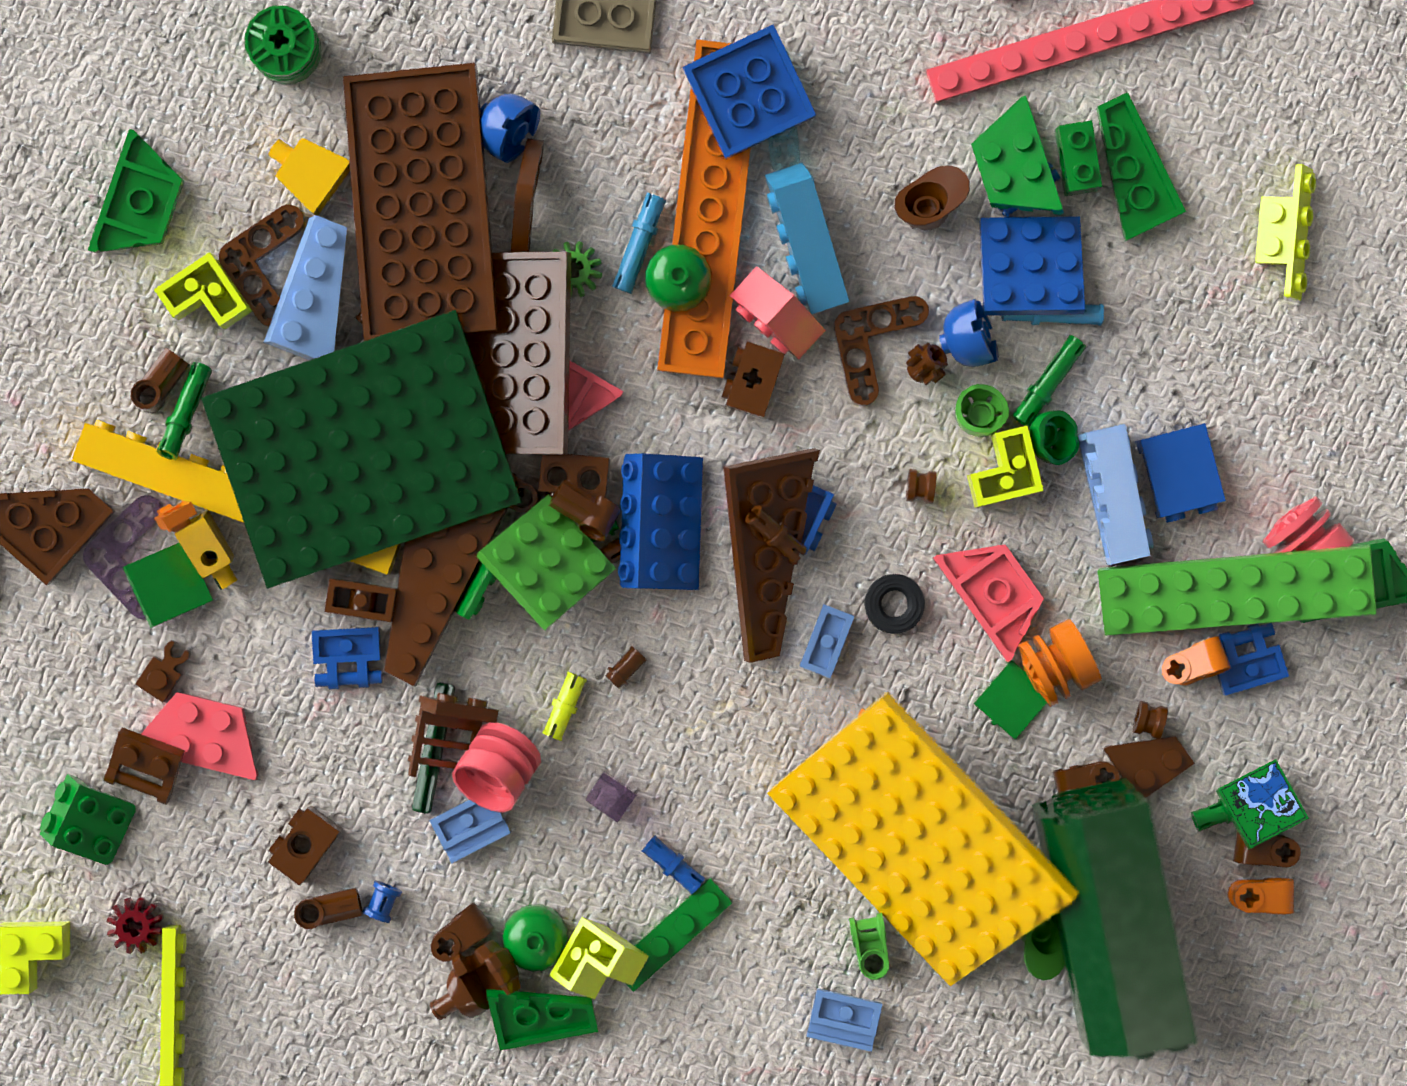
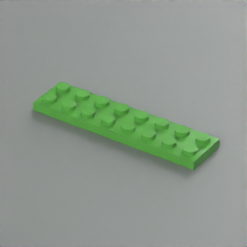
[1098,545,1377,636]

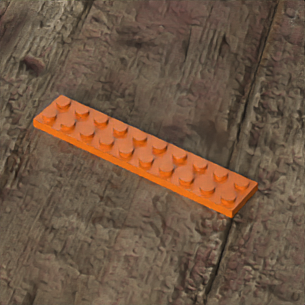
[657,39,751,379]

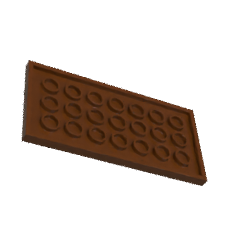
[343,62,499,341]

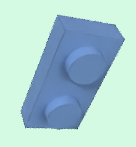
[799,604,855,678]

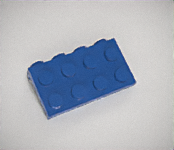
[618,453,703,590]

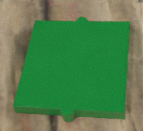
[973,660,1047,739]

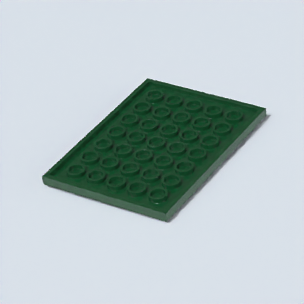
[201,310,522,589]

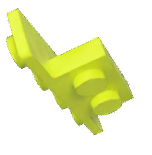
[1255,164,1316,301]

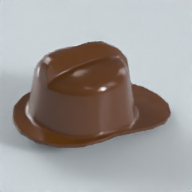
[894,165,970,230]

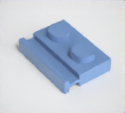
[429,800,511,864]
[806,988,883,1052]

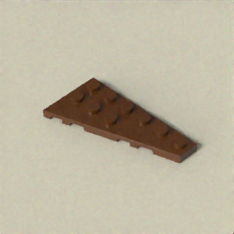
[723,448,820,663]
[384,507,508,687]

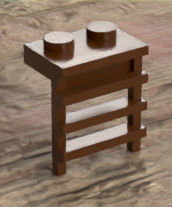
[408,693,499,777]

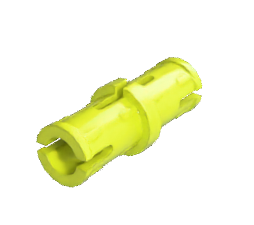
[542,671,587,741]

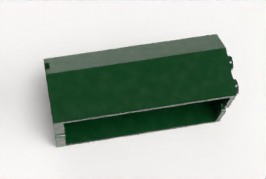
[1032,778,1197,1059]

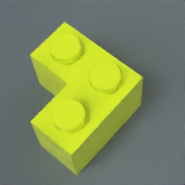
[154,252,252,330]
[967,426,1044,507]
[549,917,649,999]
[0,921,70,994]

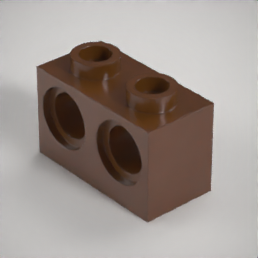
[538,454,610,498]

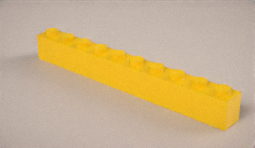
[71,420,401,575]

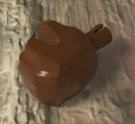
[430,940,521,1020]

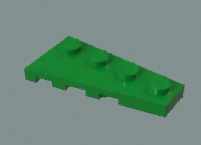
[1096,92,1186,242]

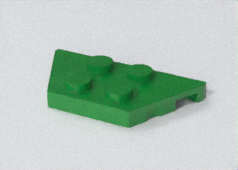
[971,96,1064,215]
[88,129,184,253]
[1298,538,1407,623]

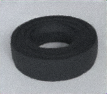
[865,574,925,634]

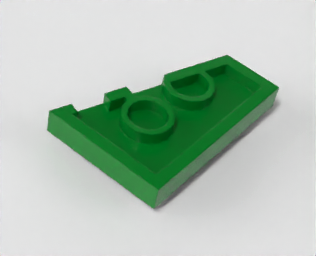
[486,989,598,1051]

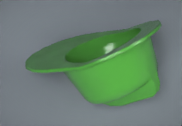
[1021,914,1065,980]

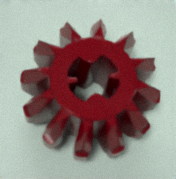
[107,897,164,954]

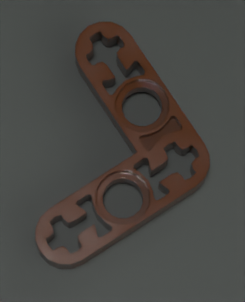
[511,138,544,252]
[219,205,305,327]
[834,296,929,406]

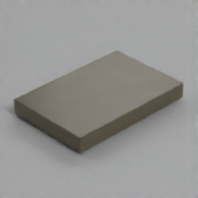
[552,0,657,54]

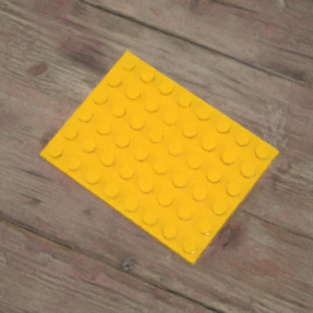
[767,692,1079,987]

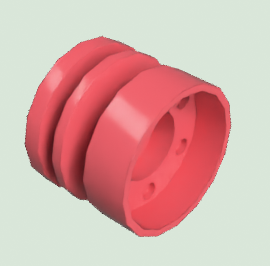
[1263,496,1354,553]
[452,722,541,812]

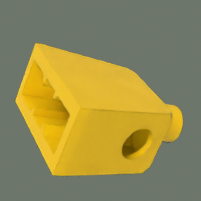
[268,138,350,216]
[174,510,238,590]

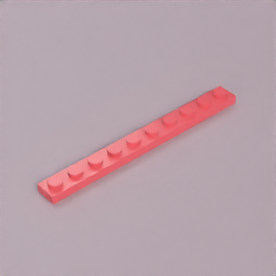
[926,0,1254,103]

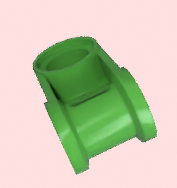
[849,912,889,980]

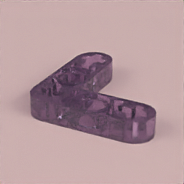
[83,495,164,620]

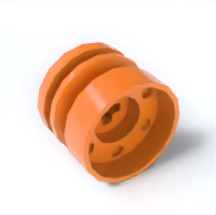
[1018,619,1102,707]

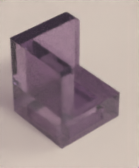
[586,770,637,823]

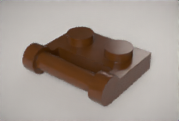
[103,727,185,805]

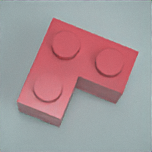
[730,266,826,360]

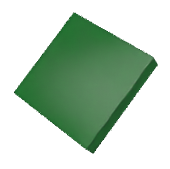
[123,543,213,628]

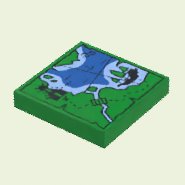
[1216,759,1309,850]

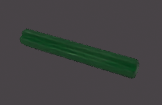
[412,682,455,814]

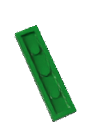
[625,877,733,992]

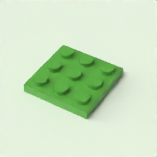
[476,494,616,631]

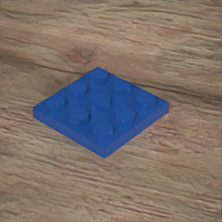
[682,24,816,160]
[979,216,1085,316]

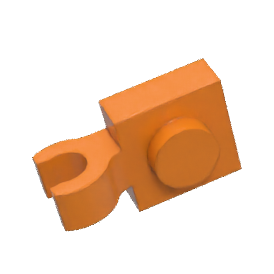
[154,501,197,532]

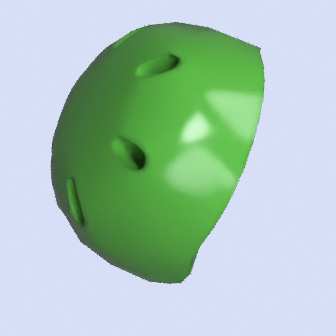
[955,384,1009,437]

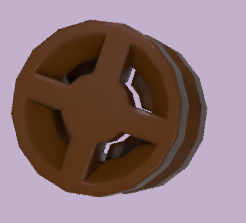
[906,469,937,504]
[1132,701,1168,739]

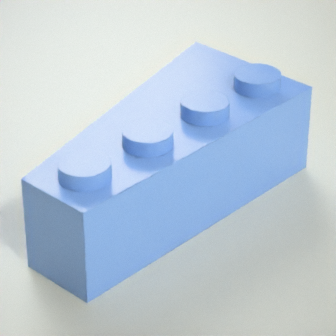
[263,215,347,360]
[1078,424,1154,565]

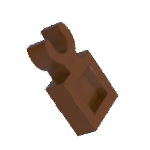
[135,640,191,703]

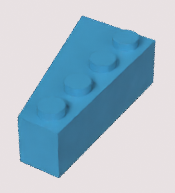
[765,163,849,314]

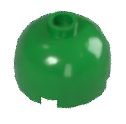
[645,244,711,312]
[502,904,569,972]

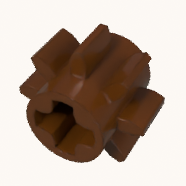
[906,342,948,385]

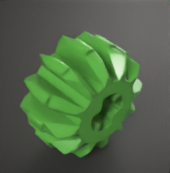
[552,241,602,298]

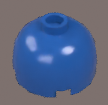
[480,94,540,163]
[939,299,999,367]

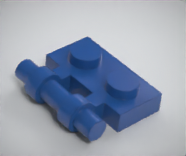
[1217,623,1289,696]
[312,627,383,690]

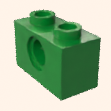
[1054,120,1102,197]

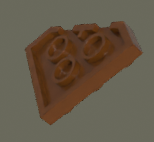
[0,488,115,585]

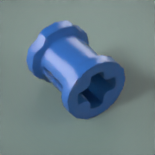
[362,880,402,923]

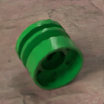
[245,5,321,84]

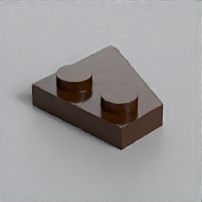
[1102,736,1195,798]

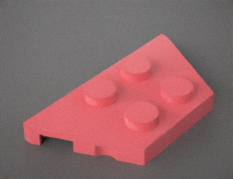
[568,361,624,431]
[932,544,1044,662]
[141,692,258,780]

